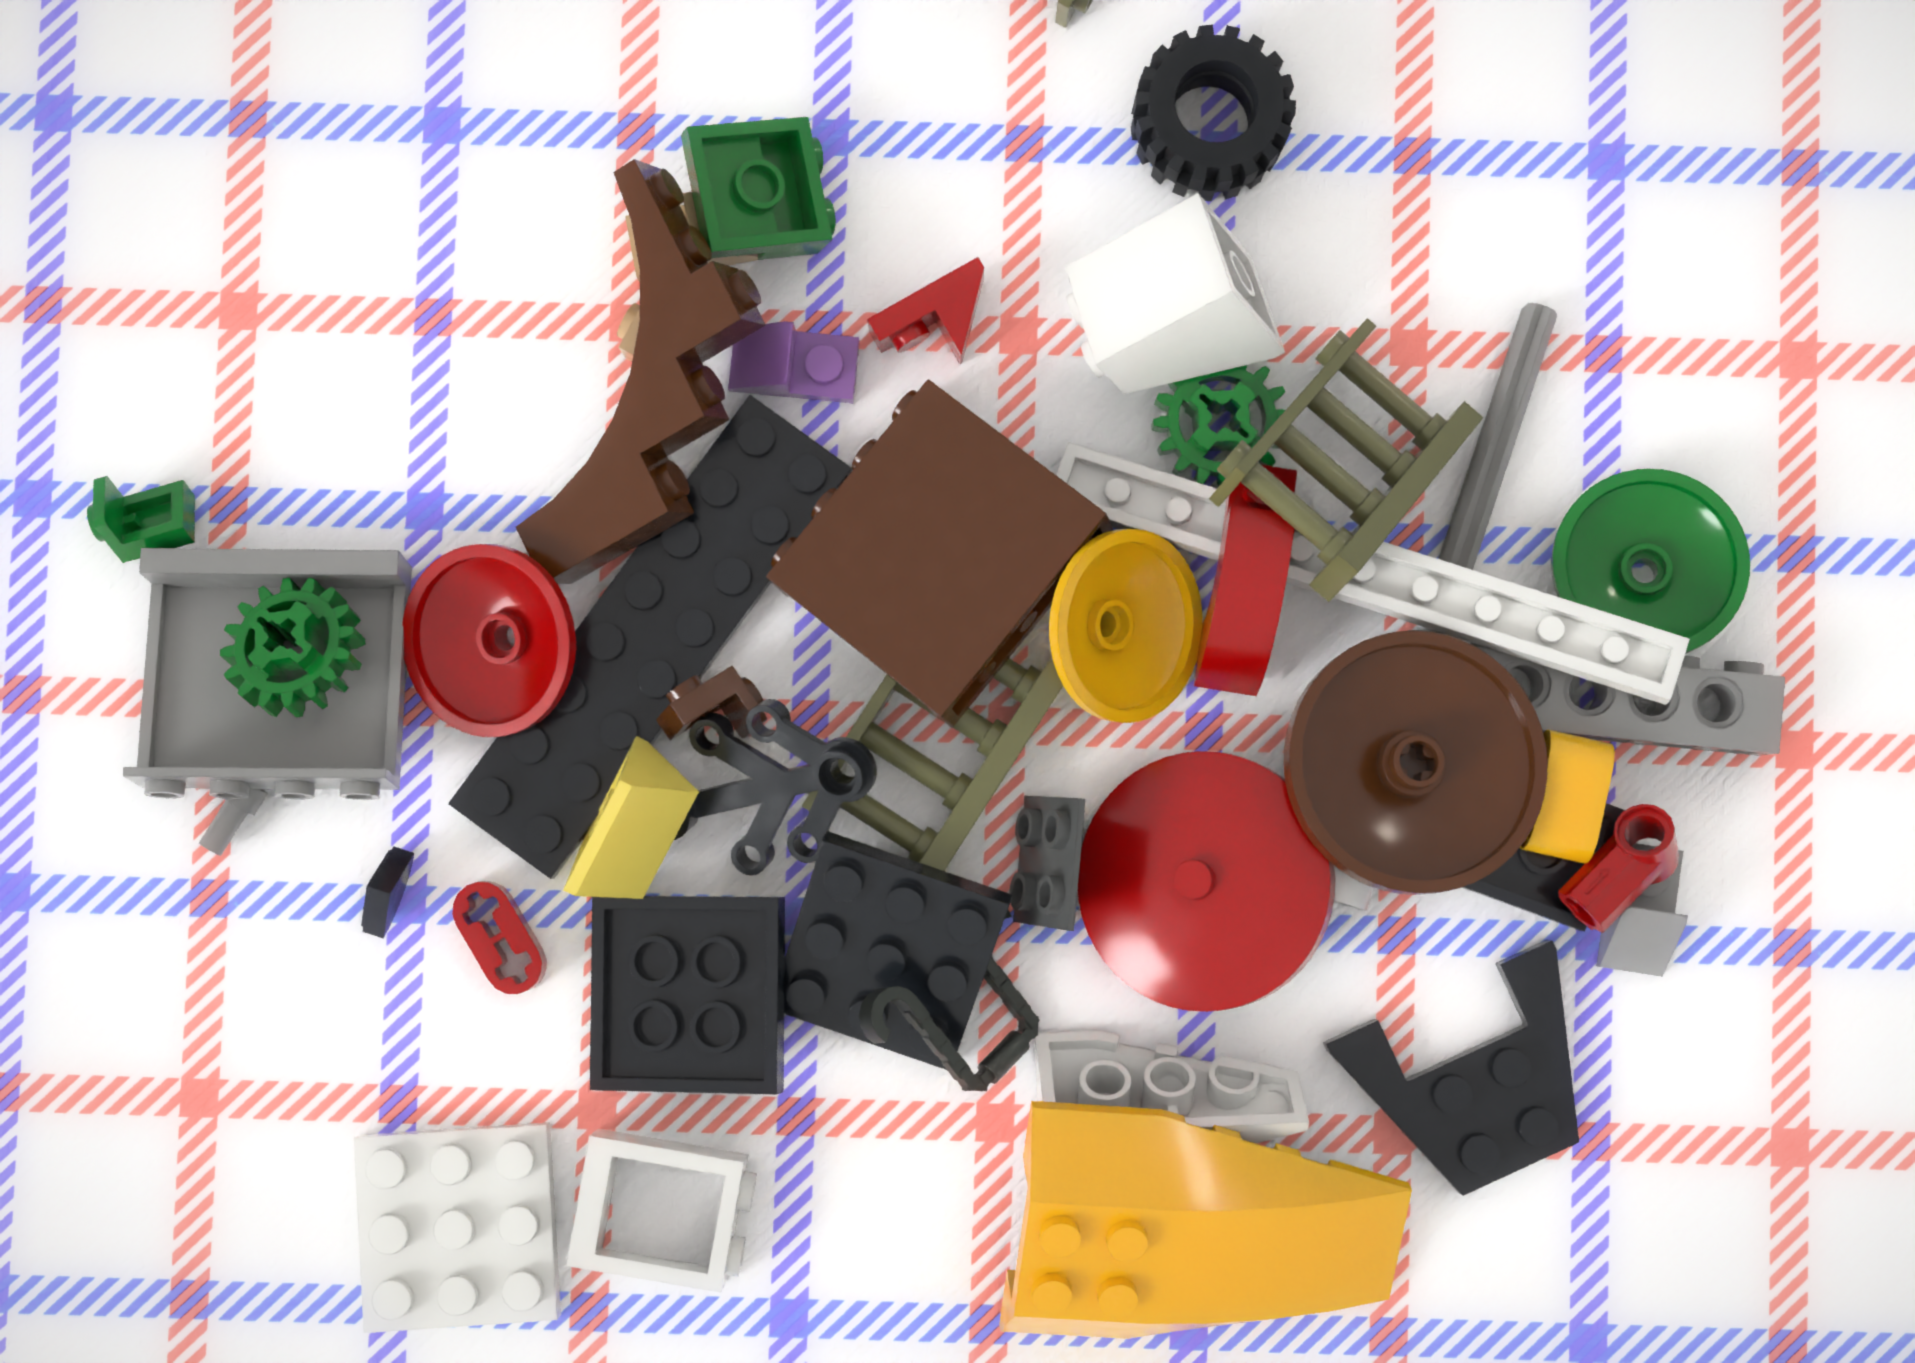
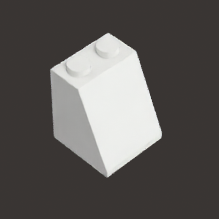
[1065,193,1285,394]

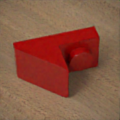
[867,257,985,365]

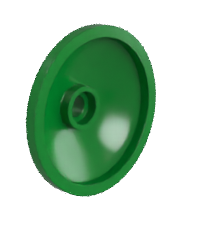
[1551,468,1750,654]

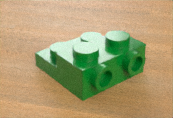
[681,117,836,260]

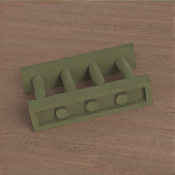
[1209,318,1484,602]
[802,658,1063,871]

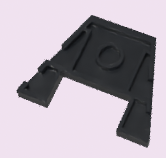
[1322,940,1579,1196]

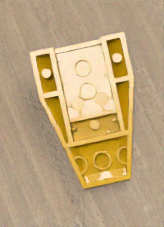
[999,1101,1412,1339]

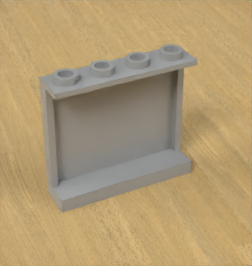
[123,548,412,800]

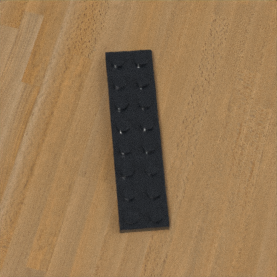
[448,395,853,879]

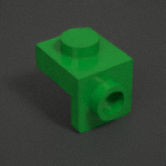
[87,476,195,563]

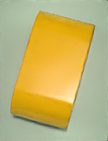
[1520,729,1615,864]

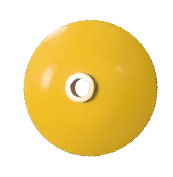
[1049,529,1203,723]

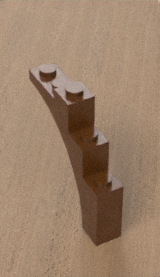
[516,159,765,584]

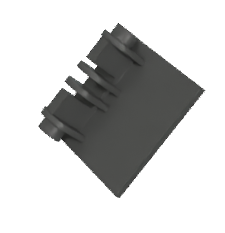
[1009,795,1086,931]

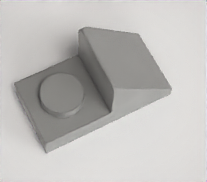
[1596,843,1688,977]

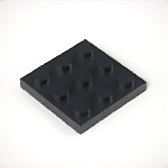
[784,831,1012,1070]
[590,896,785,1095]

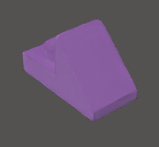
[728,321,860,404]

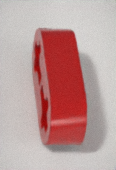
[452,881,547,994]

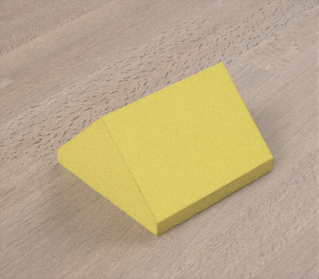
[563,736,699,899]

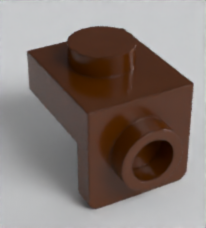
[656,665,767,741]

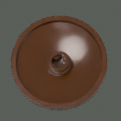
[1283,631,1548,895]

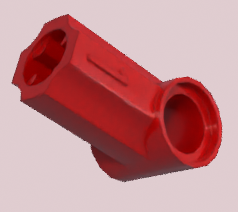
[1558,804,1679,933]

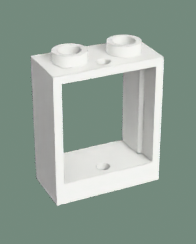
[566,1128,757,1293]

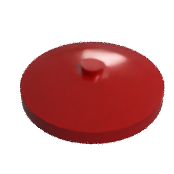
[1077,751,1336,1012]

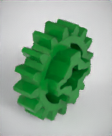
[1151,365,1286,487]
[220,577,366,718]

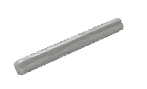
[1438,302,1557,570]

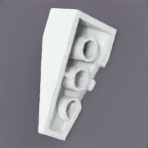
[1034,1030,1309,1143]

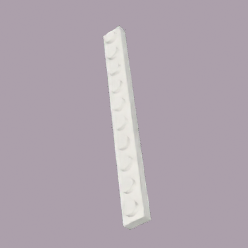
[1056,442,1690,705]

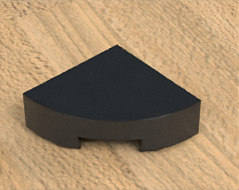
[361,846,415,939]

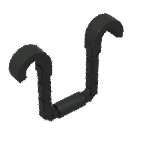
[859,910,1040,1092]

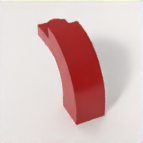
[1194,464,1297,697]

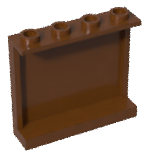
[766,379,1113,728]

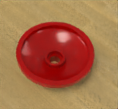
[402,544,576,737]

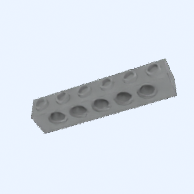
[1408,630,1785,756]

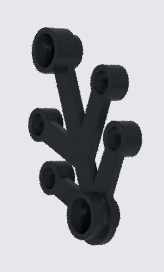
[674,699,877,876]

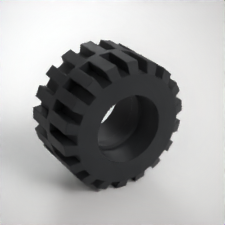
[1130,24,1296,201]

